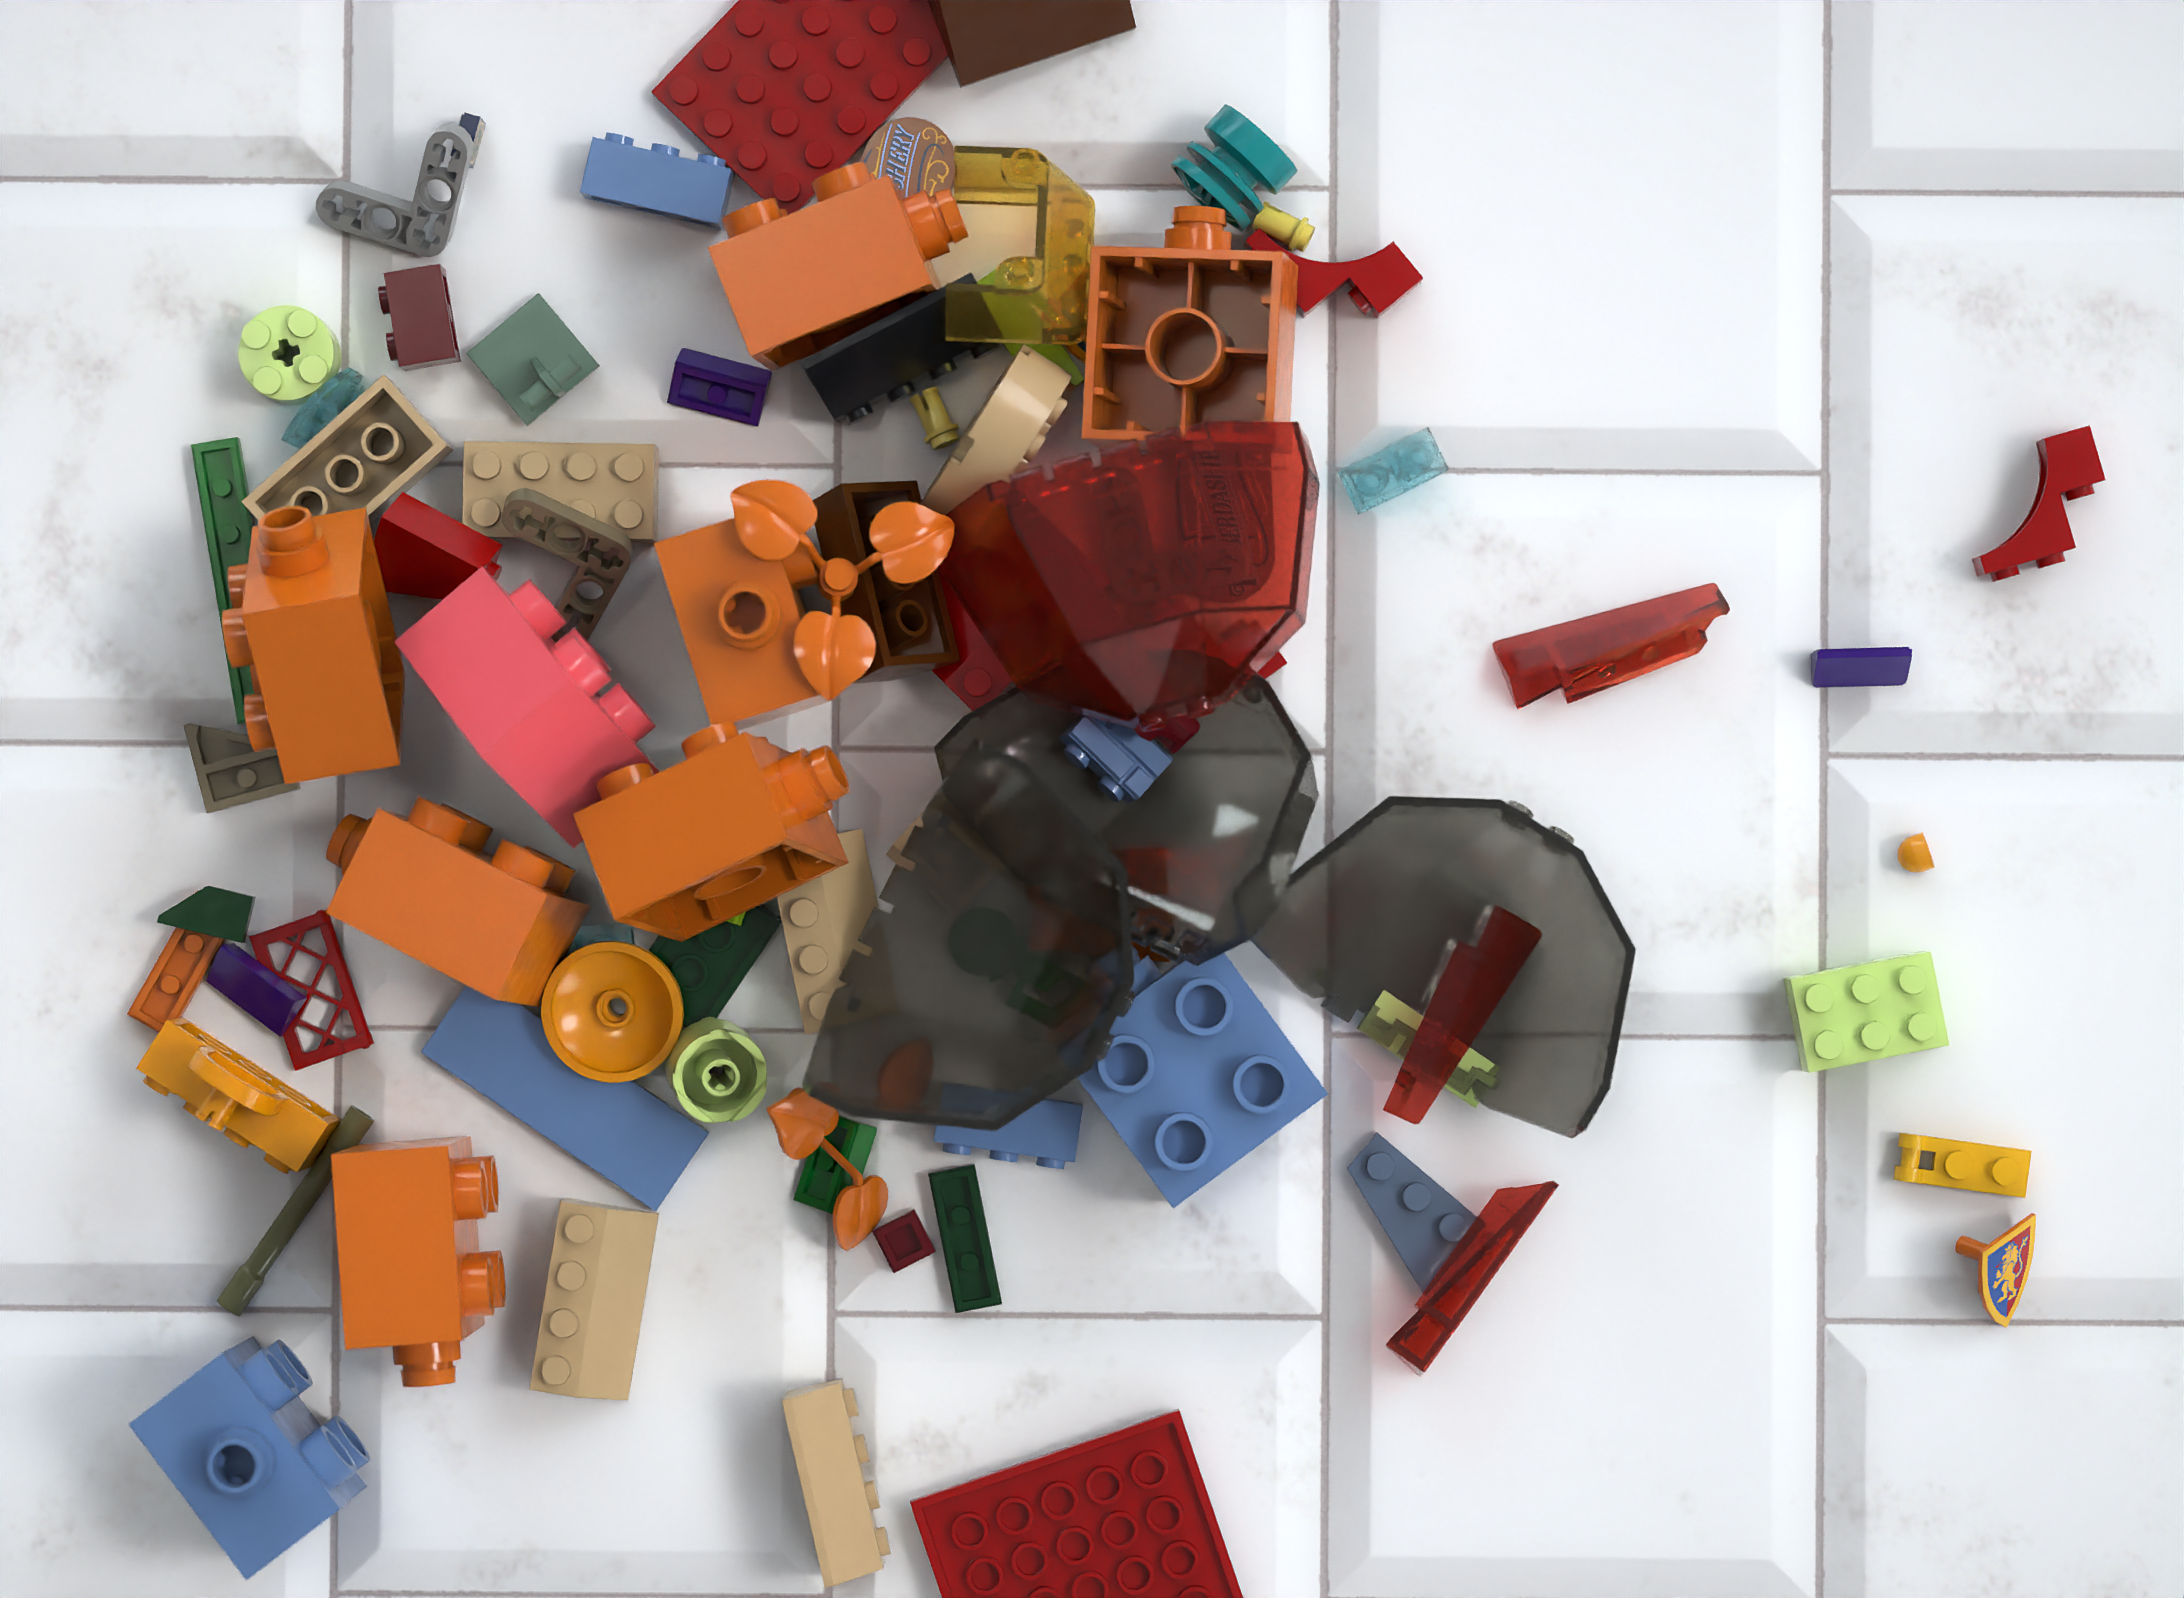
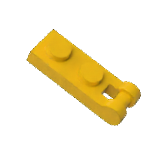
[1893,1132,2032,1198]

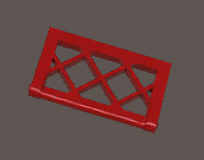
[249,910,374,1071]

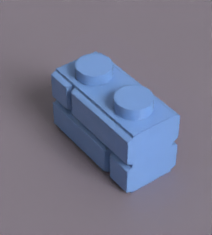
[1059,696,1173,804]

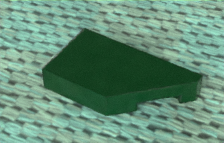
[157,886,256,943]

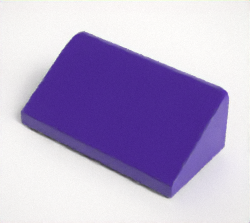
[667,348,772,427]
[1811,647,1912,688]
[206,943,307,1037]

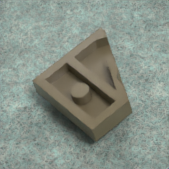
[183,723,301,813]

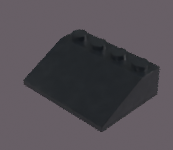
[800,273,1005,425]

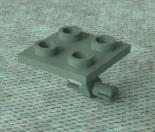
[466,293,600,426]

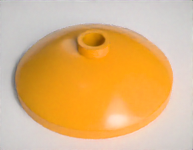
[541,941,684,1083]

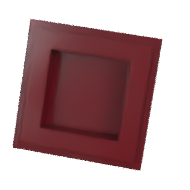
[872,1209,936,1274]

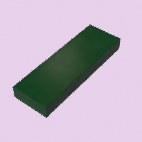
[928,1164,1002,1313]

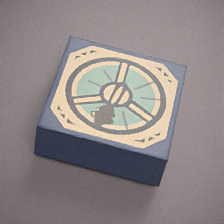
[450,112,486,169]

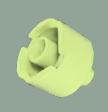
[238,305,342,405]
[664,1017,767,1124]

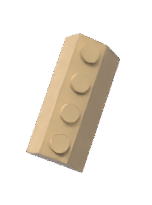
[777,829,901,1034]
[529,1198,659,1401]
[782,1378,891,1588]

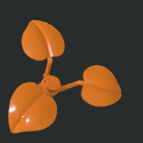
[730,480,955,701]
[766,1038,931,1251]

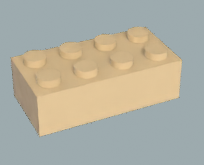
[241,375,454,525]
[462,441,659,543]

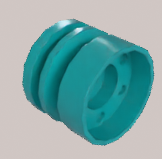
[1171,104,1297,232]

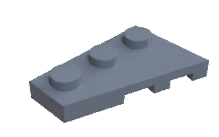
[1347,1132,1486,1297]

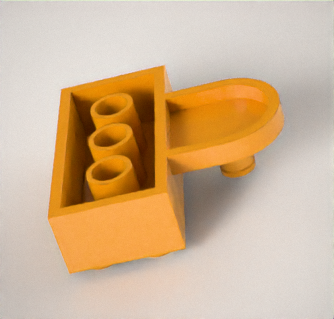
[136,1017,341,1174]

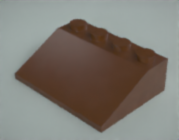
[928,0,1136,88]

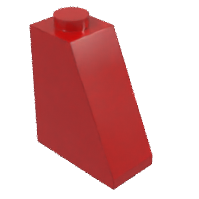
[374,492,502,600]

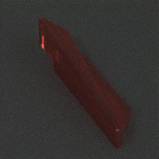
[1492,583,1730,709]

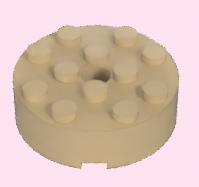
[920,344,1075,536]

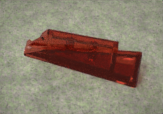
[1383,905,1542,1125]
[1385,1181,1559,1377]

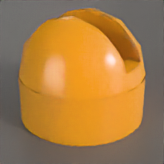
[1897,832,1935,873]

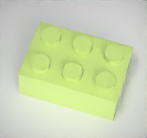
[1783,951,1949,1073]

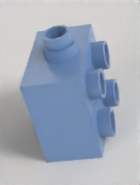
[1059,937,1328,1208]
[128,1336,370,1580]

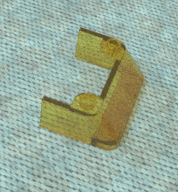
[946,145,1095,345]

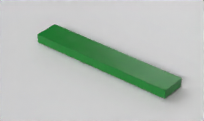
[191,437,255,724]

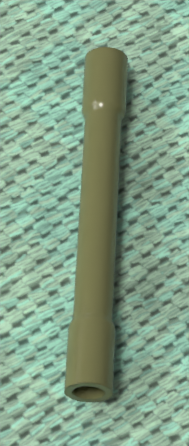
[217,1105,374,1316]

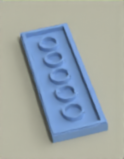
[421,985,710,1212]

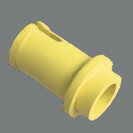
[1252,201,1315,253]
[909,387,959,451]

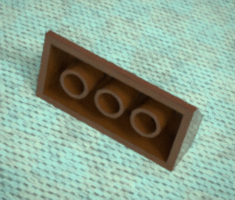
[813,480,960,683]

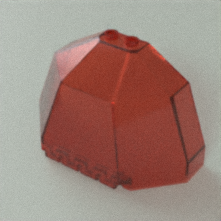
[938,421,1320,732]

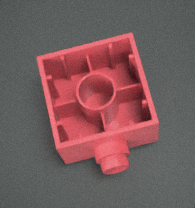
[394,566,660,848]

